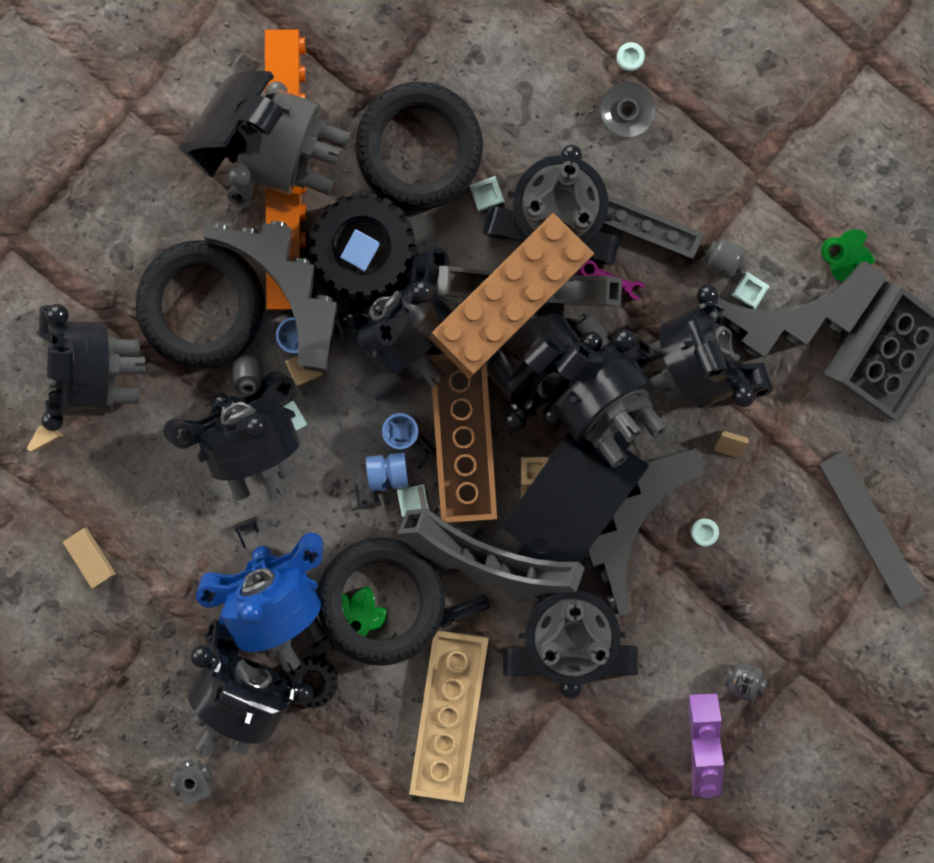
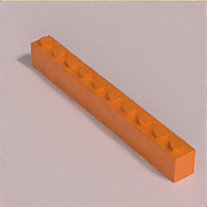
[265,30,307,311]

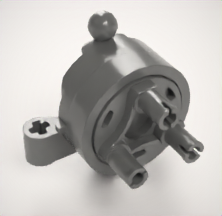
[227,81,351,208]

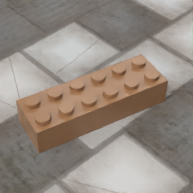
[429,213,594,379]
[430,354,497,523]

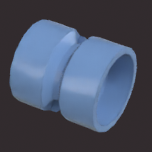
[276,317,299,355]
[382,413,419,449]
[366,452,409,492]

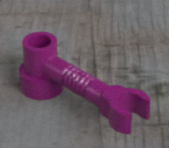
[575,259,645,300]

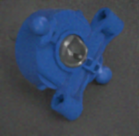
[196,533,325,671]

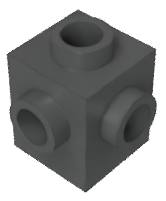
[171,759,214,806]

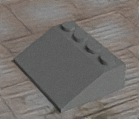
[824,281,934,421]

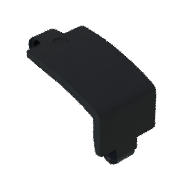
[179,71,284,177]
[502,431,649,563]

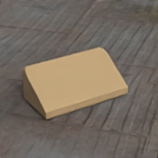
[63,527,116,588]

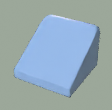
[340,230,380,272]

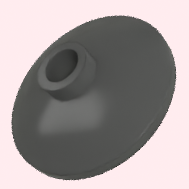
[600,81,656,138]

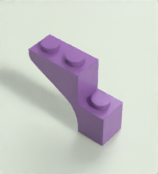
[688,693,724,798]

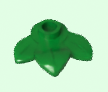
[821,229,875,282]
[342,586,387,637]

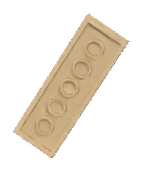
[409,630,489,803]

